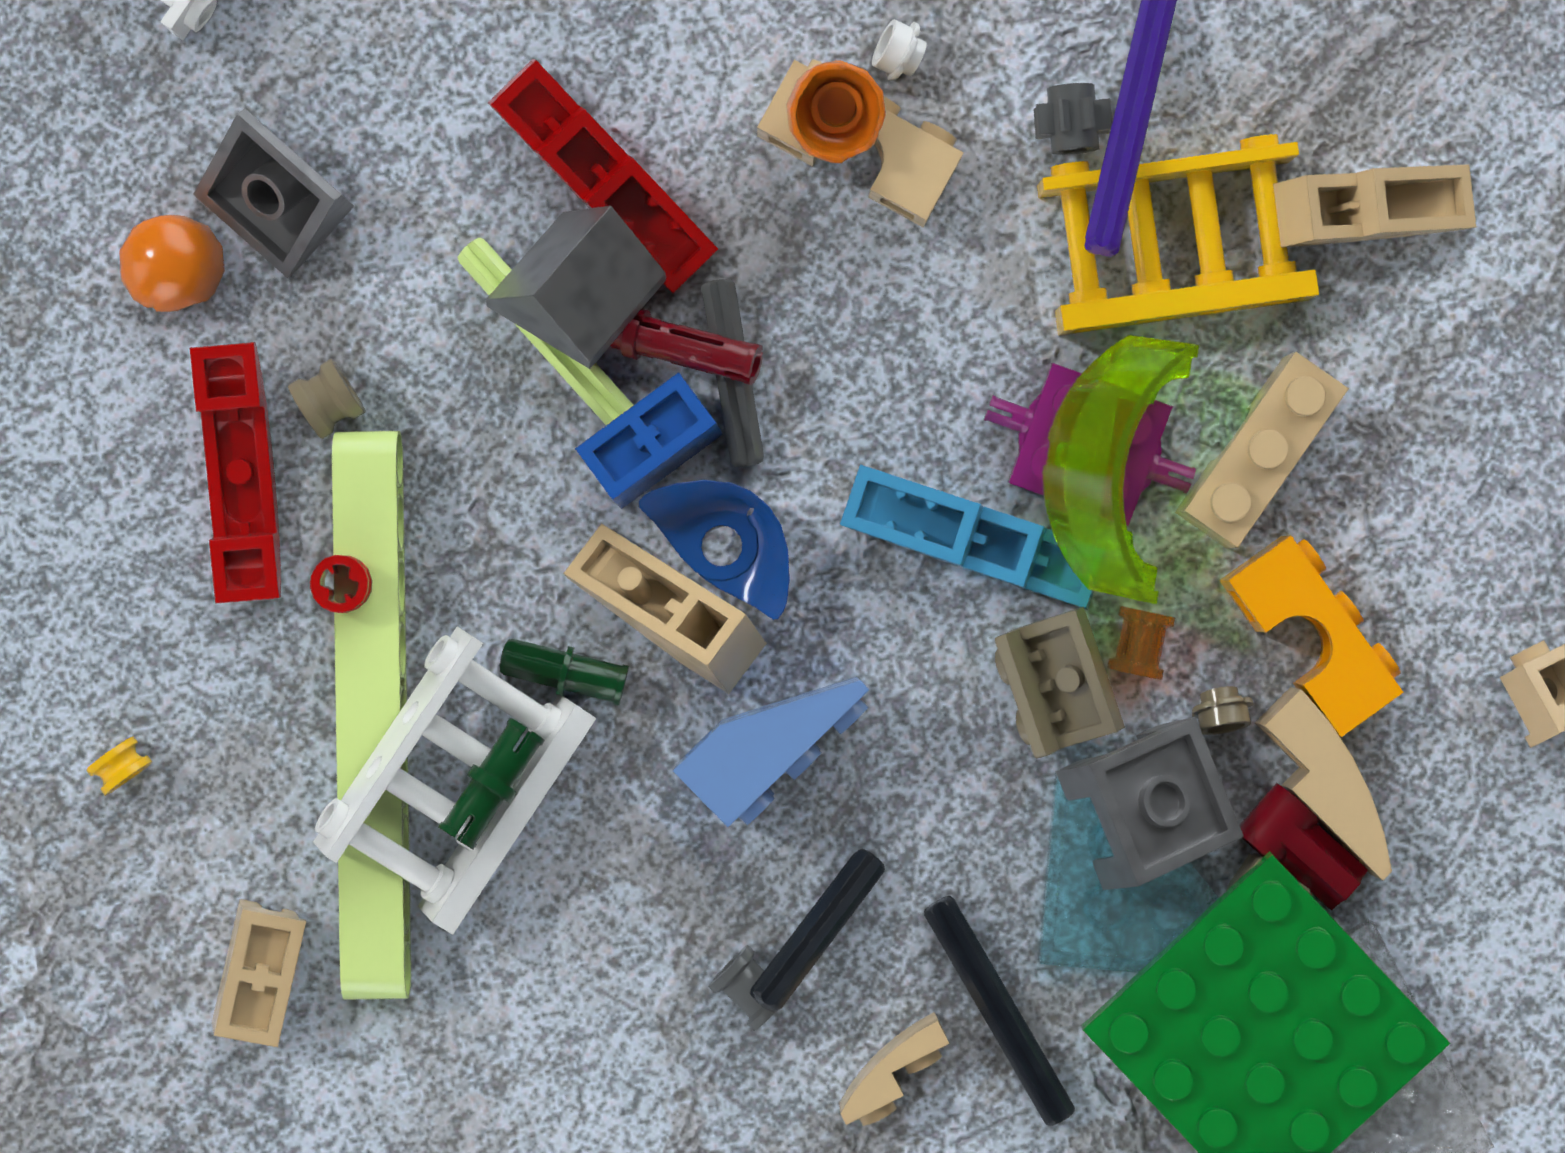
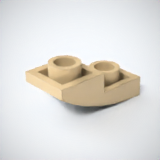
[839,1012,949,1126]

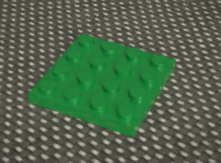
[1081,851,1451,1153]

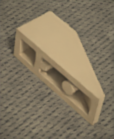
[563,523,767,694]

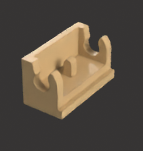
[212,899,306,1047]

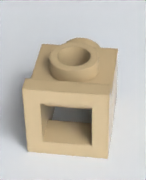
[1500,640,1565,748]

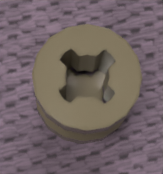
[288,358,366,439]

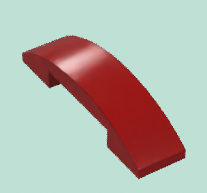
[189,342,281,604]

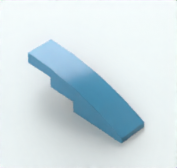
[840,464,1108,610]

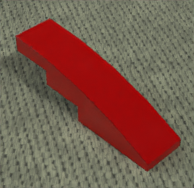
[488,59,718,293]

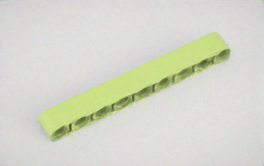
[332,431,411,1000]

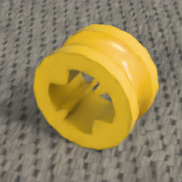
[86,736,152,796]

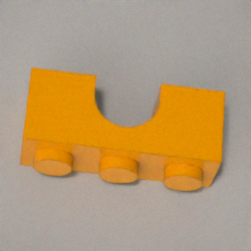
[1219,535,1404,737]

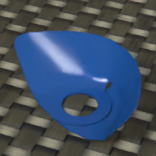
[638,480,790,620]

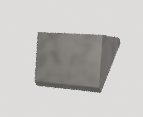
[193,108,354,278]
[486,206,666,369]

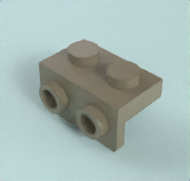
[995,607,1125,759]

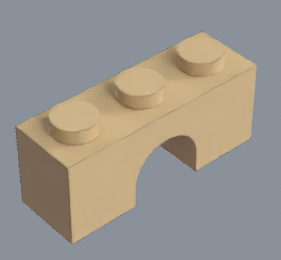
[757,59,964,228]
[1175,352,1349,549]

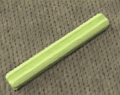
[457,237,633,425]

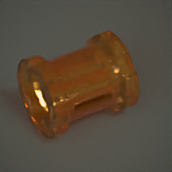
[1107,606,1176,680]

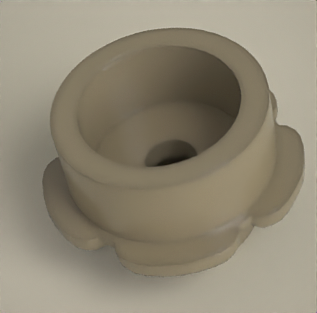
[1192,686,1254,735]

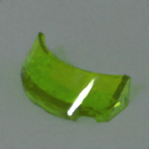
[1042,335,1200,604]

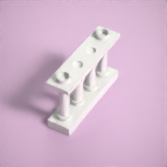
[313,626,596,935]

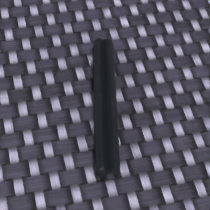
[924,896,1075,1126]

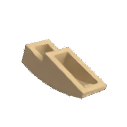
[1273,164,1477,247]
[1255,687,1392,880]

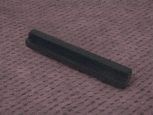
[750,849,885,1012]

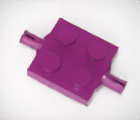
[984,363,1196,526]

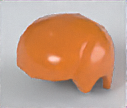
[786,60,886,163]
[119,215,225,312]

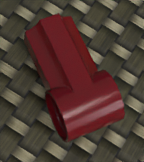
[1239,783,1368,910]

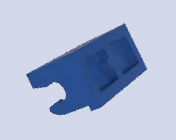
[575,372,723,509]

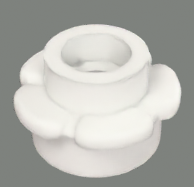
[872,19,927,81]

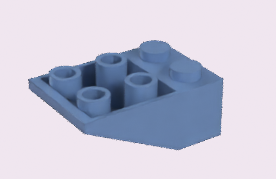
[673,676,869,827]

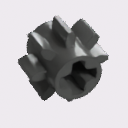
[1033,83,1112,155]

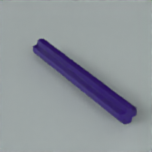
[1084,0,1177,257]

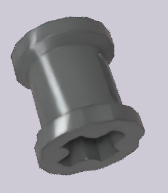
[708,945,775,1031]

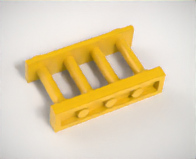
[1037,134,1319,336]

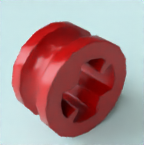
[310,555,372,613]

